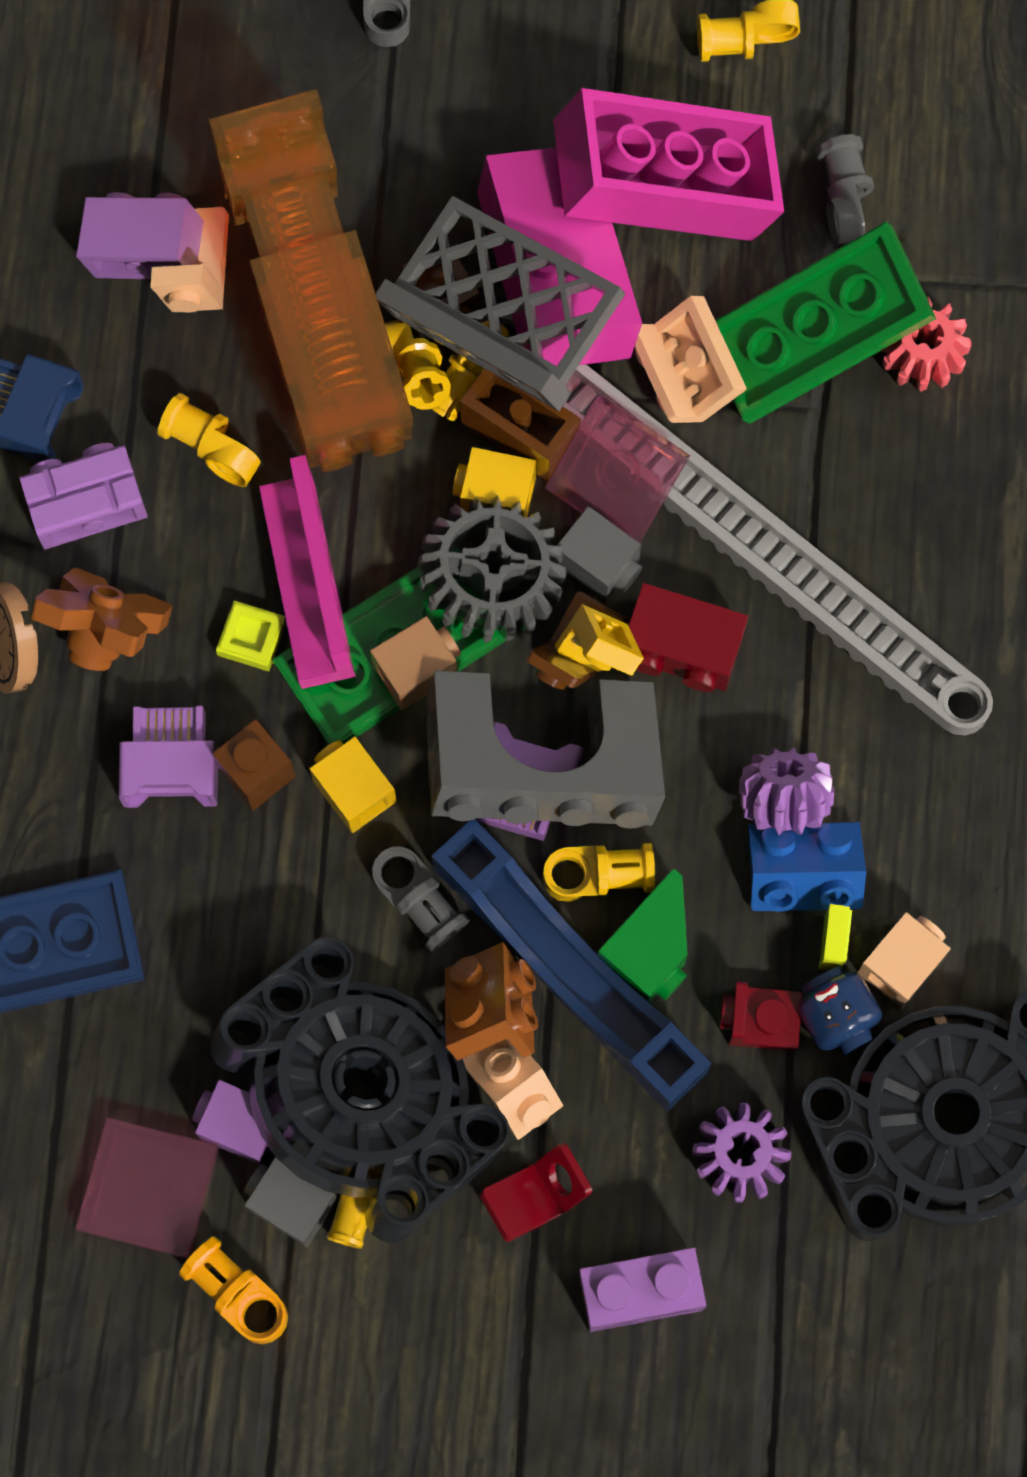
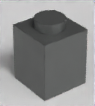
[557,506,642,602]
[244,1157,338,1248]

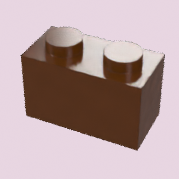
[460,369,581,482]

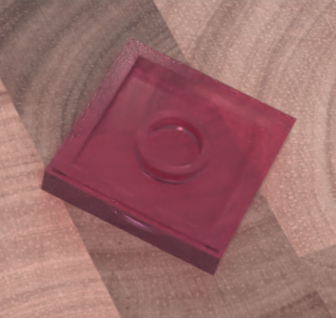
[545,396,691,543]
[76,1118,219,1259]

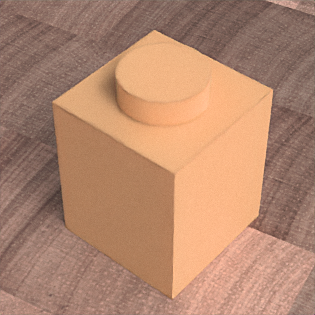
[858,912,951,1009]

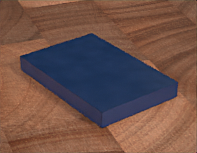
[0,869,145,1013]

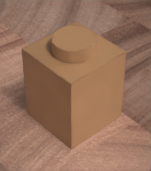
[370,616,461,711]

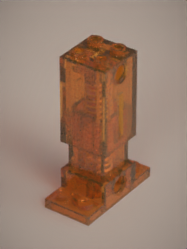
[209,89,413,472]

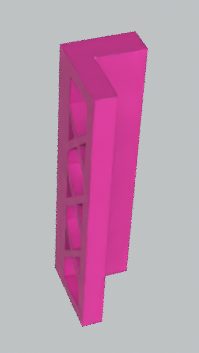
[259,455,356,689]

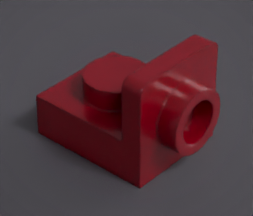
[720,981,802,1052]

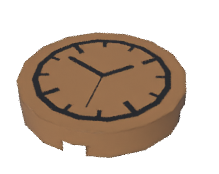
[0,582,38,694]

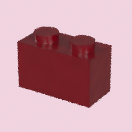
[629,583,749,693]

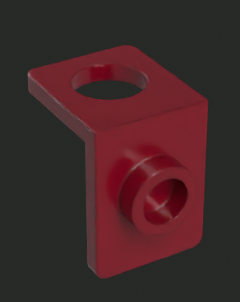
[480,1143,592,1242]

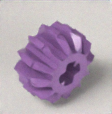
[739,747,834,835]
[692,1103,791,1203]

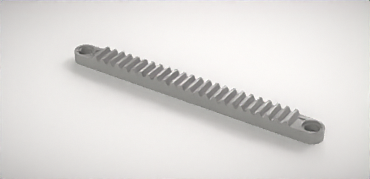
[499,314,993,736]

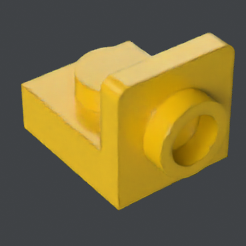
[555,604,644,676]

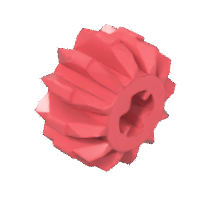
[881,296,971,392]

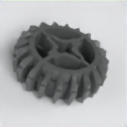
[417,495,566,643]

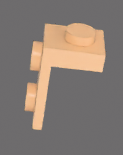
[151,207,229,313]
[463,1039,563,1140]

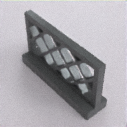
[374,196,626,412]

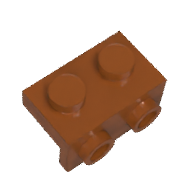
[445,942,538,1061]

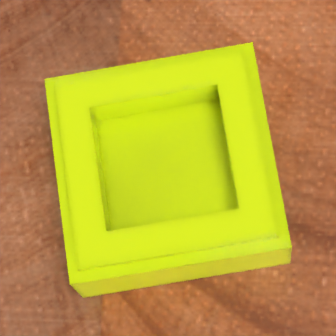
[216,601,287,671]
[819,904,852,971]

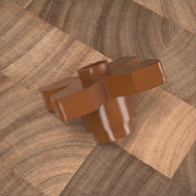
[31,568,173,671]

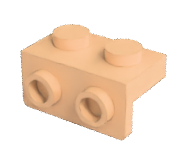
[635,296,747,423]

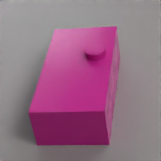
[553,88,784,241]
[477,147,642,366]

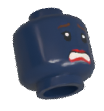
[797,967,882,1056]

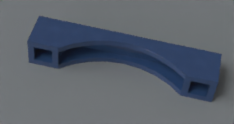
[432,819,711,1112]

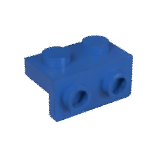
[748,822,866,912]

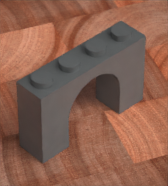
[425,671,665,829]

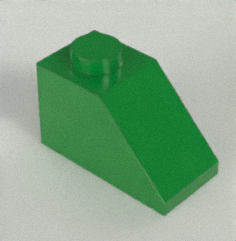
[598,869,688,1004]

